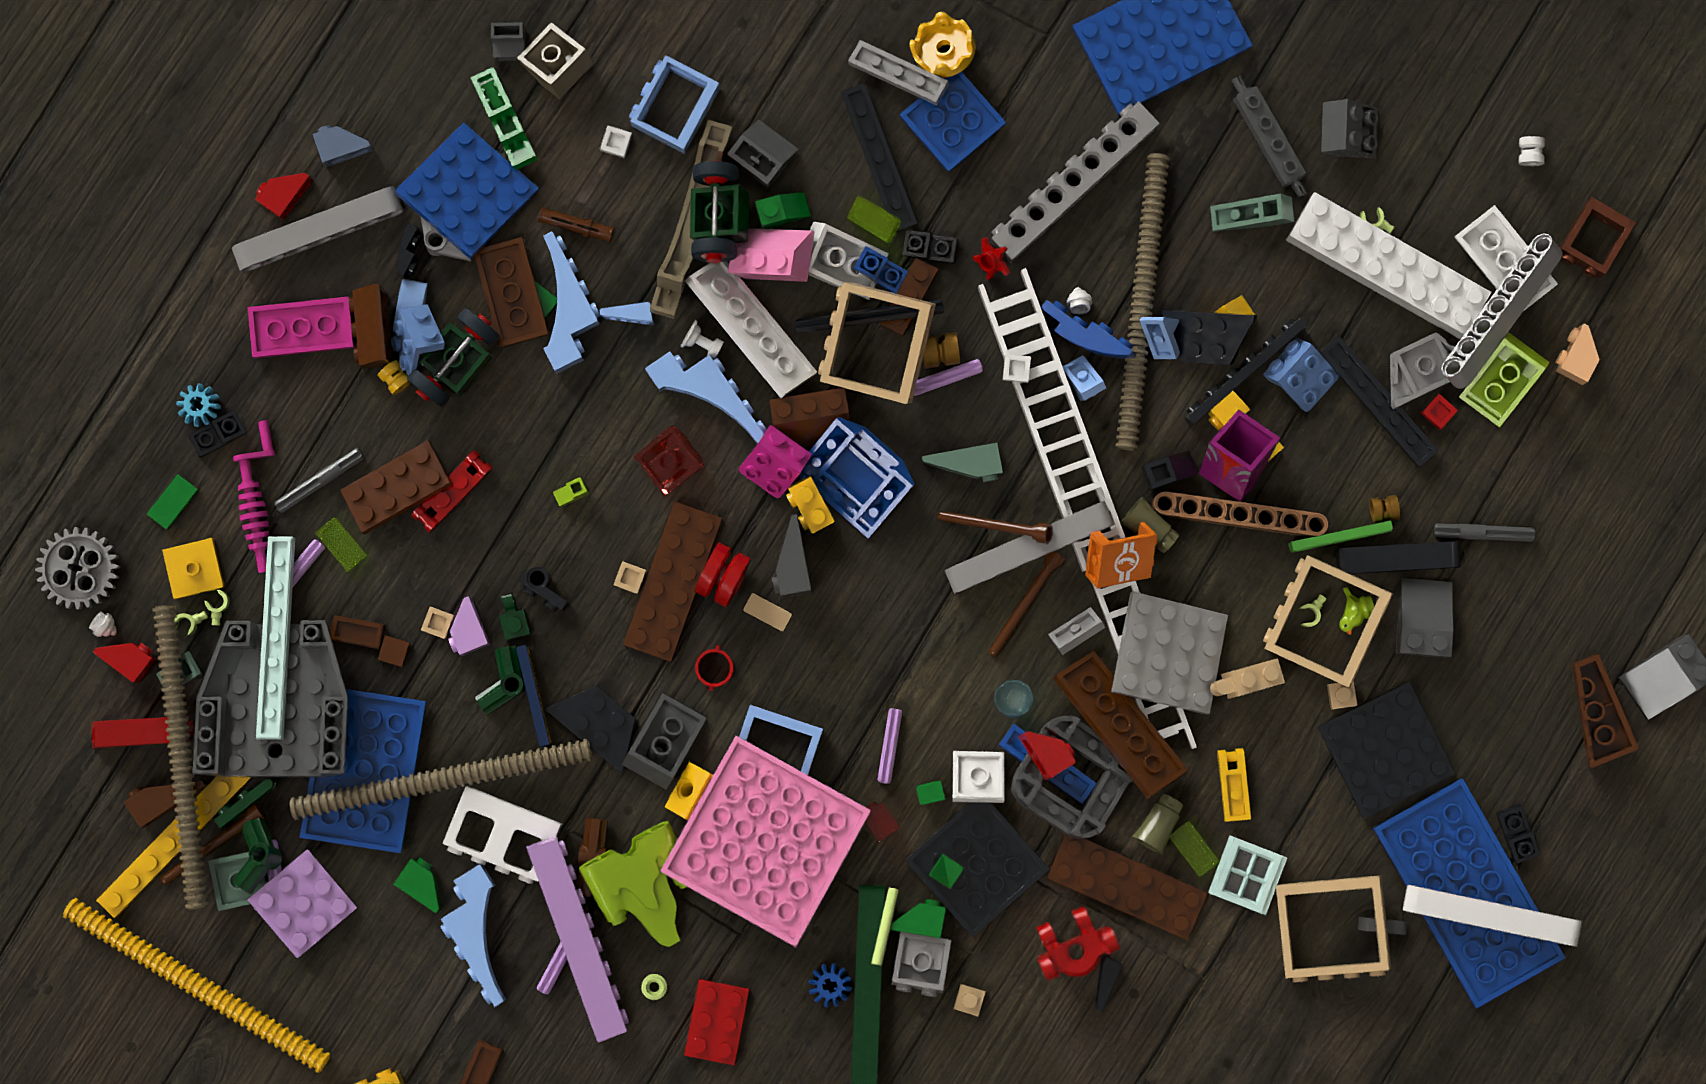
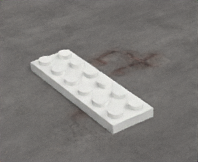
[685,261,817,398]

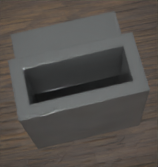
[491,22,526,61]

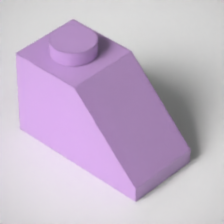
[448,596,490,656]

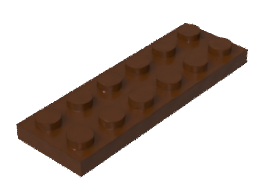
[623,501,722,662]
[1053,651,1188,799]
[1046,834,1208,940]

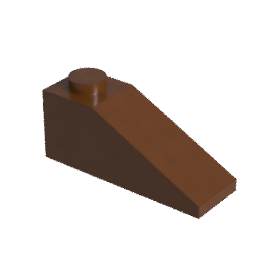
[123,781,209,828]

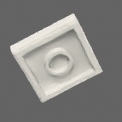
[953,751,1004,803]

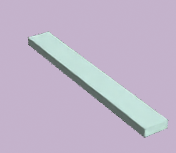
[256,537,295,740]

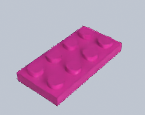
[248,297,355,358]

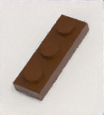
[880,258,938,337]

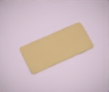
[743,593,792,631]

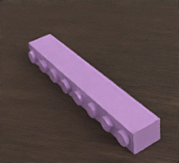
[527,836,629,1042]

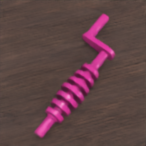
[233,420,275,573]

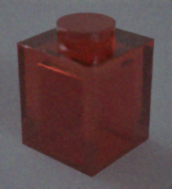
[865,801,900,842]

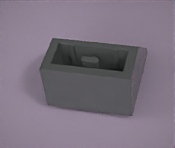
[1321,99,1378,158]
[727,119,799,190]

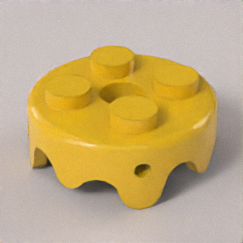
[910,12,976,78]

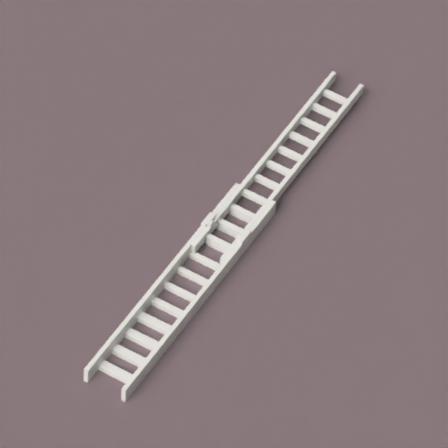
[978,268,1197,749]

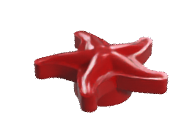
[972,237,1010,280]

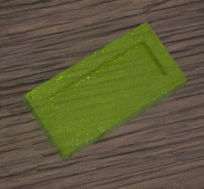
[847,196,902,243]
[315,517,368,572]
[1169,821,1220,877]

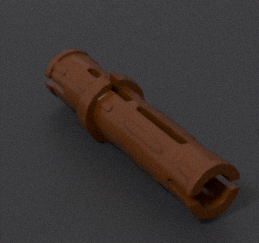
[538,207,615,243]

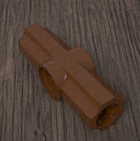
[577,818,608,897]

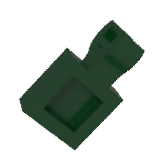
[499,594,531,640]

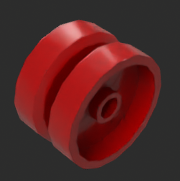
[694,542,751,608]

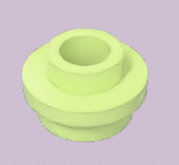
[641,974,667,1000]

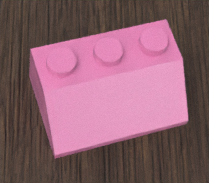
[728,228,815,282]

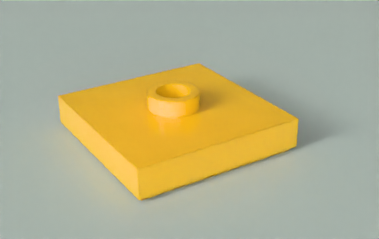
[162,538,225,600]

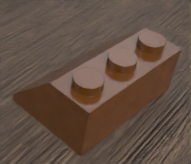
[349,284,393,369]
[769,388,850,449]

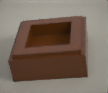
[378,635,410,667]

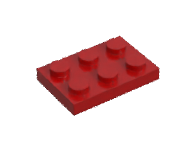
[684,979,749,1065]

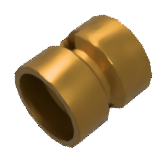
[923,332,960,368]

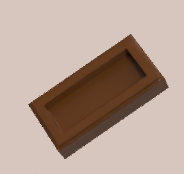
[330,615,385,649]
[461,1039,503,1084]

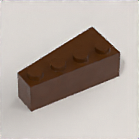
[1572,653,1639,768]

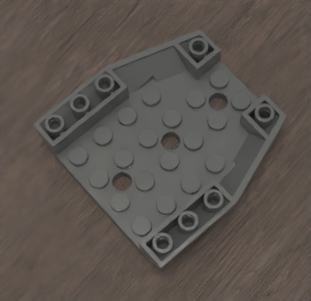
[193,620,348,777]

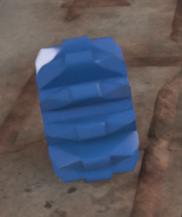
[808,963,852,1007]

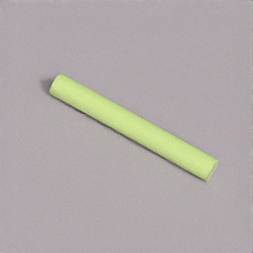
[872,888,899,966]

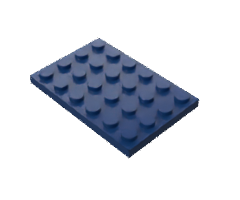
[1072,0,1253,115]
[300,689,427,853]

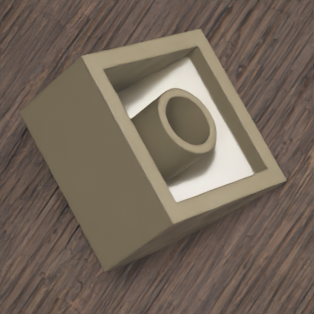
[517,23,594,99]

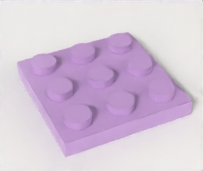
[247,849,357,958]

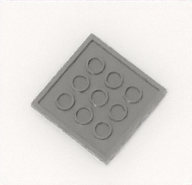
[1111,592,1228,715]

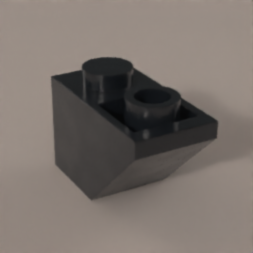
[1142,451,1198,491]

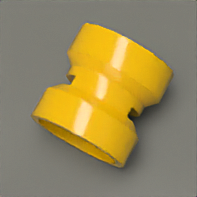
[377,360,411,395]

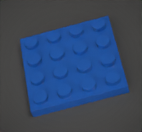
[395,123,539,260]

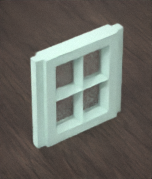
[1208,835,1287,915]

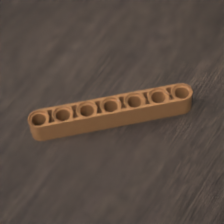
[1152,492,1328,537]

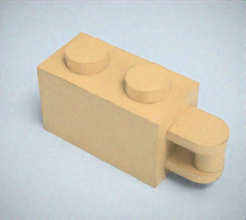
[1210,658,1285,699]

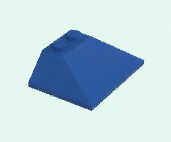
[798,417,914,538]

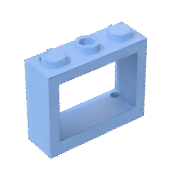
[629,55,720,154]
[739,705,823,775]

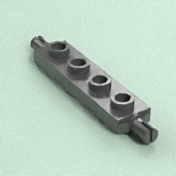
[1231,75,1307,198]

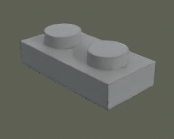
[1048,607,1105,655]

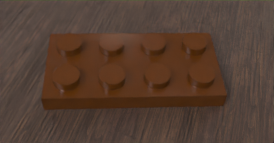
[475,237,549,348]
[340,440,452,535]

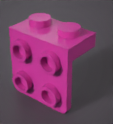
[739,425,812,498]

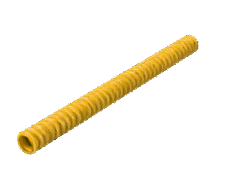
[63,898,330,1073]

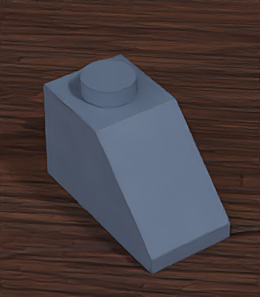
[313,125,374,167]

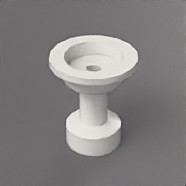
[681,320,724,359]

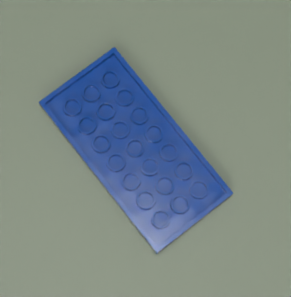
[1373,778,1565,1008]

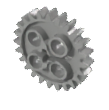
[35,527,120,610]

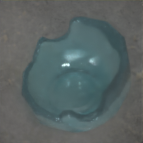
[994,680,1034,718]

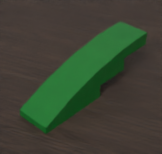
[471,67,537,170]

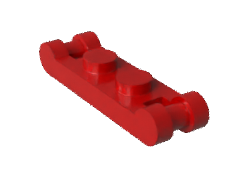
[411,450,493,533]

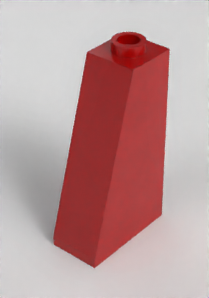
[91,716,194,749]

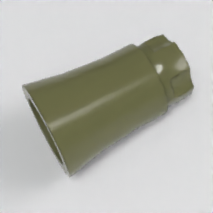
[1120,497,1179,553]
[1132,794,1183,855]

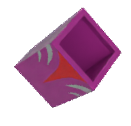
[1199,409,1280,502]

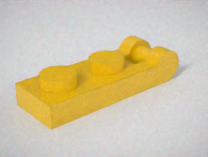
[1217,748,1251,822]

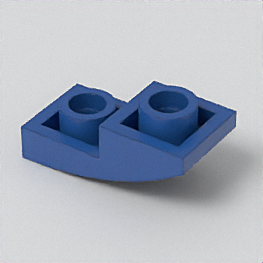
[853,246,908,294]

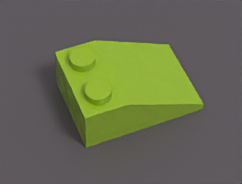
[1459,332,1549,427]

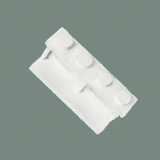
[443,786,563,884]

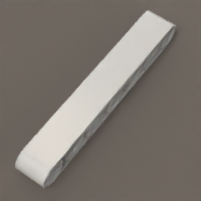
[1403,885,1582,946]

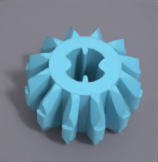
[177,383,221,427]

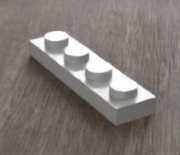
[848,40,949,105]

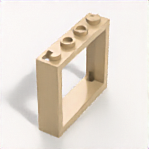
[818,282,936,404]
[1263,555,1393,687]
[1276,875,1391,982]

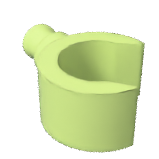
[1360,207,1394,234]
[205,590,230,626]
[1299,594,1326,627]
[175,611,208,636]

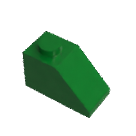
[755,192,811,229]
[393,857,442,913]
[890,899,946,938]

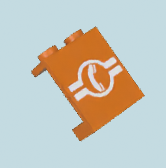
[1085,522,1157,589]

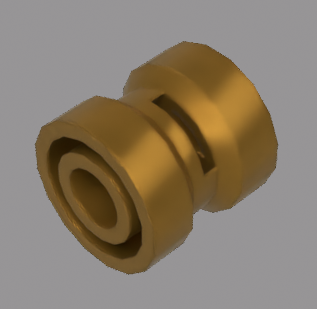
[1369,495,1400,523]

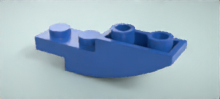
[1041,300,1136,358]

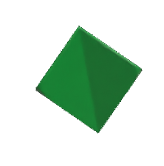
[916,780,945,805]
[929,853,964,889]

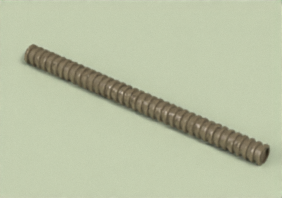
[1115,153,1170,451]
[153,605,209,909]
[290,739,592,820]

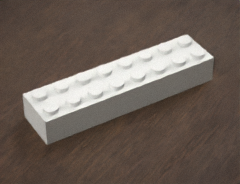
[1286,192,1491,339]

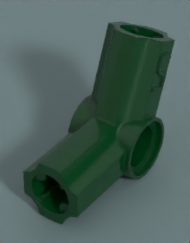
[475,645,525,716]
[233,818,282,894]

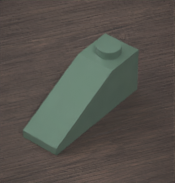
[1210,194,1294,232]
[922,443,1003,482]

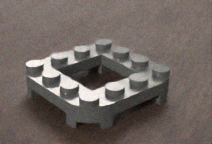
[1011,716,1133,839]

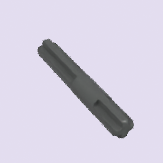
[275,448,364,513]
[1434,523,1535,542]

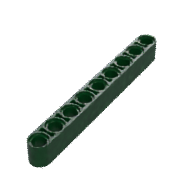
[851,885,885,1084]

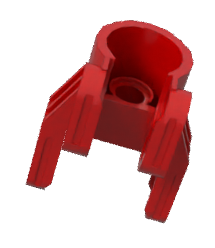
[1036,906,1120,981]

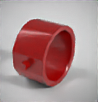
[695,645,734,691]

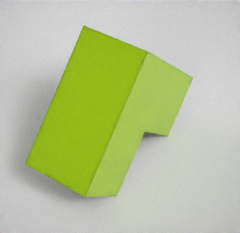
[553,477,589,507]

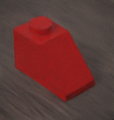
[255,173,313,221]
[93,642,157,684]
[1018,731,1076,780]

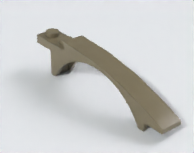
[650,120,732,319]

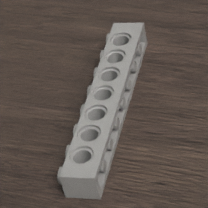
[990,102,1159,263]

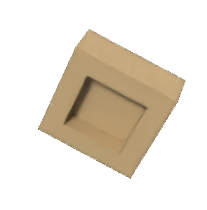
[614,561,647,594]
[421,607,455,639]
[1327,681,1357,710]
[953,984,985,1016]

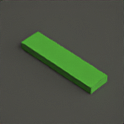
[1288,521,1393,553]

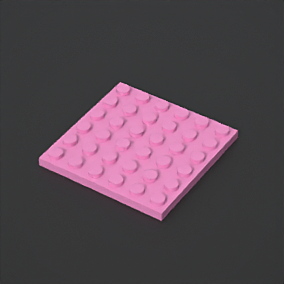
[661,736,871,947]

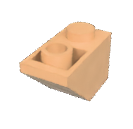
[1556,324,1599,385]

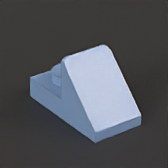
[1140,317,1180,359]
[1063,355,1106,401]

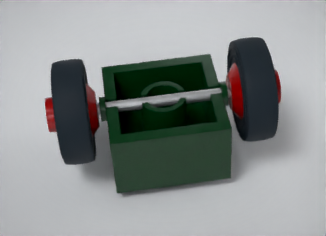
[690,161,749,263]
[407,308,500,407]

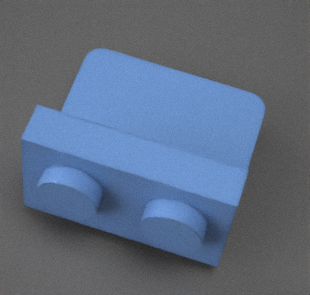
[391,304,445,376]
[1263,337,1338,412]

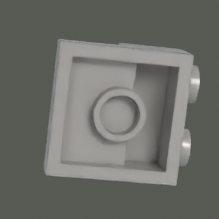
[891,932,951,997]

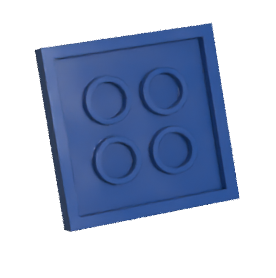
[899,71,1006,173]

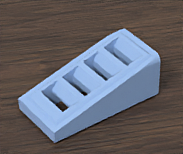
[600,302,654,325]

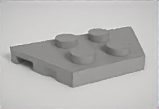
[1390,332,1455,409]

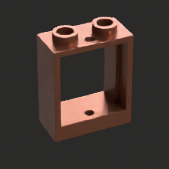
[1560,197,1636,278]

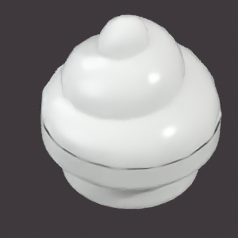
[1067,287,1092,314]
[89,612,116,637]

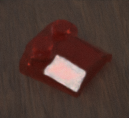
[633,425,704,497]

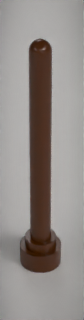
[937,511,1053,544]
[989,551,1066,657]
[160,803,267,885]

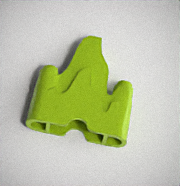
[579,821,688,947]

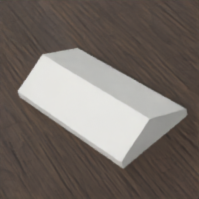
[1455,205,1558,310]

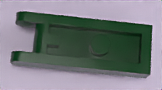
[214,779,277,828]

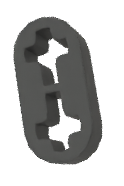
[1358,917,1407,935]

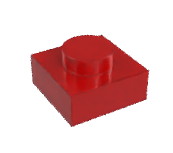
[1421,394,1458,430]

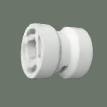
[1519,136,1545,166]

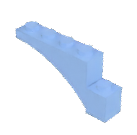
[543,231,600,373]
[645,352,767,444]
[441,864,506,1006]

